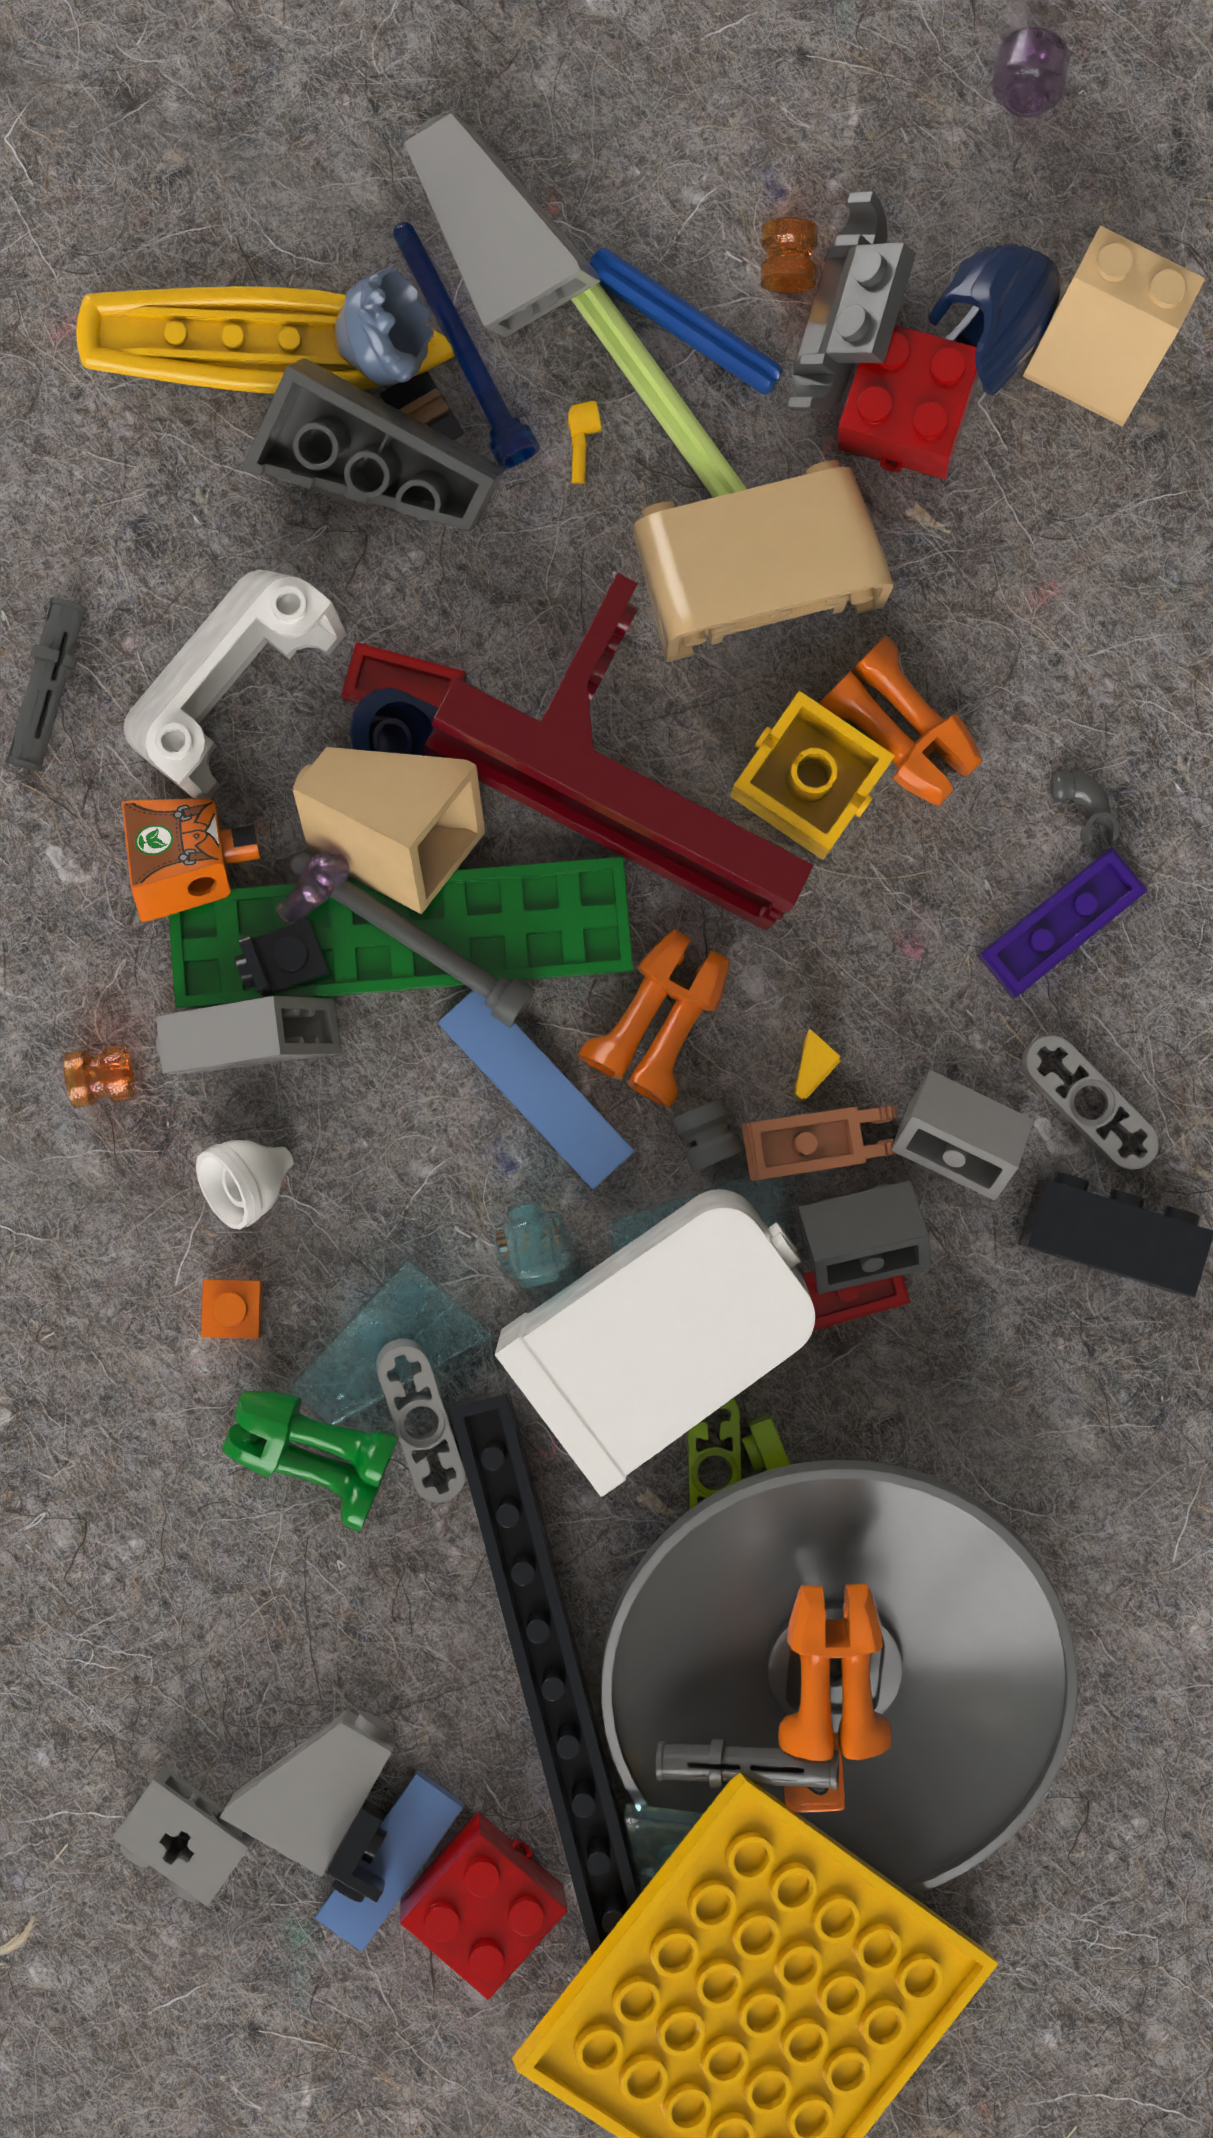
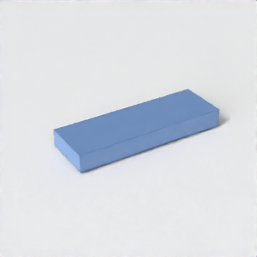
[315,1769,464,1952]

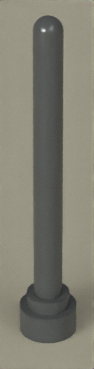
[290,853,535,1028]

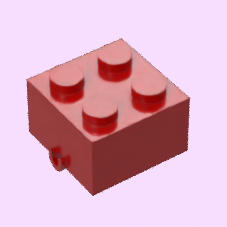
[838,325,979,480]
[400,1811,568,2000]

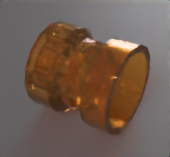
[760,217,818,294]
[64,1044,135,1108]

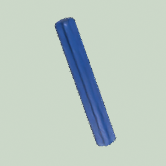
[589,248,783,395]

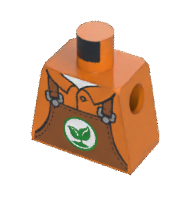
[121,798,260,922]

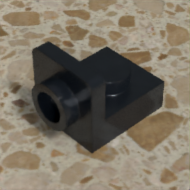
[235,918,331,997]
[325,1799,387,1903]

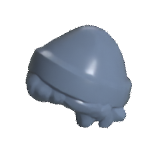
[335,268,434,386]

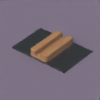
[380,371,465,440]

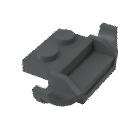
[787,191,916,412]

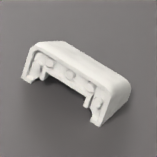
[124,570,347,799]

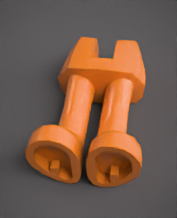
[819,635,983,807]
[577,928,730,1109]
[778,1583,892,1761]

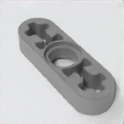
[1022,1036,1159,1170]
[376,1339,465,1503]

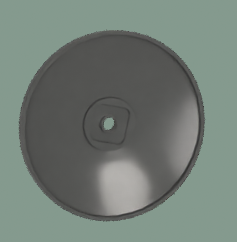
[601,1460,1078,1896]

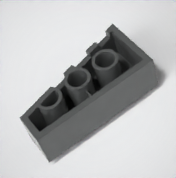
[241,358,505,531]

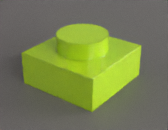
[742,1412,790,1471]

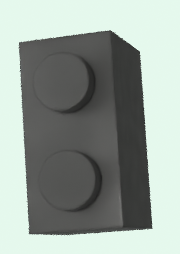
[798,1180,931,1294]

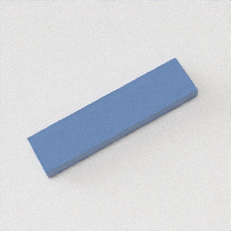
[437,990,634,1190]

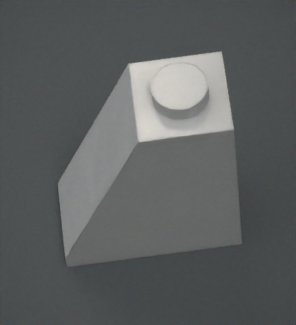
[156,996,341,1074]
[220,1710,397,1877]

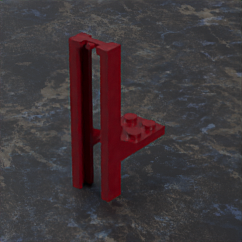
[422,572,814,931]

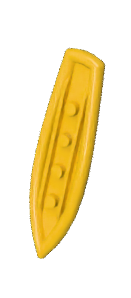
[76,286,459,394]

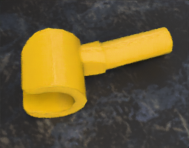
[568,401,602,485]

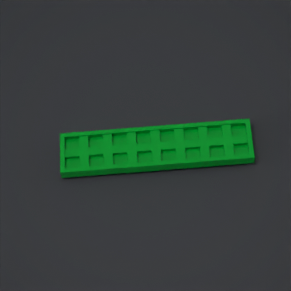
[168,856,633,1010]

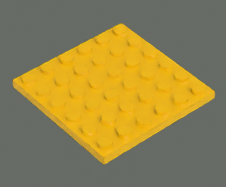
[512,1772,999,2138]

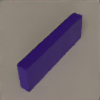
[977,847,1148,999]

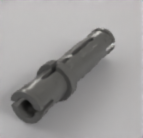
[5,597,87,772]
[656,1739,839,1790]

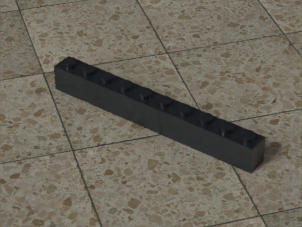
[449,1388,641,1955]

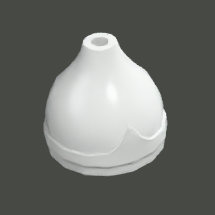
[196,1140,293,1230]

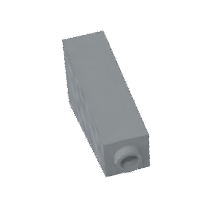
[404,113,601,338]

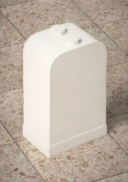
[495,1189,815,1497]

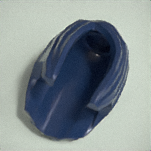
[928,244,1061,396]

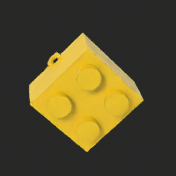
[730,690,895,860]

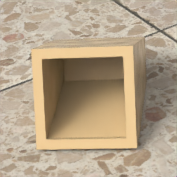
[1023,225,1206,426]
[292,747,485,914]

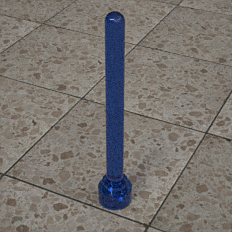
[393,222,540,469]

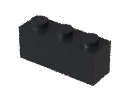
[1018,1172,1213,1298]

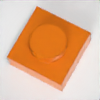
[201,1279,263,1339]

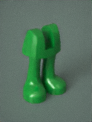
[221,1390,398,1533]

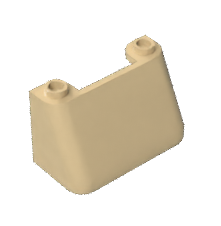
[633,460,894,662]

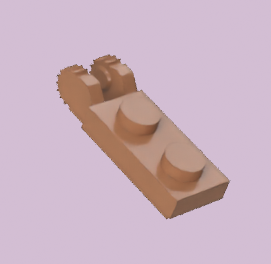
[741,1105,898,1181]

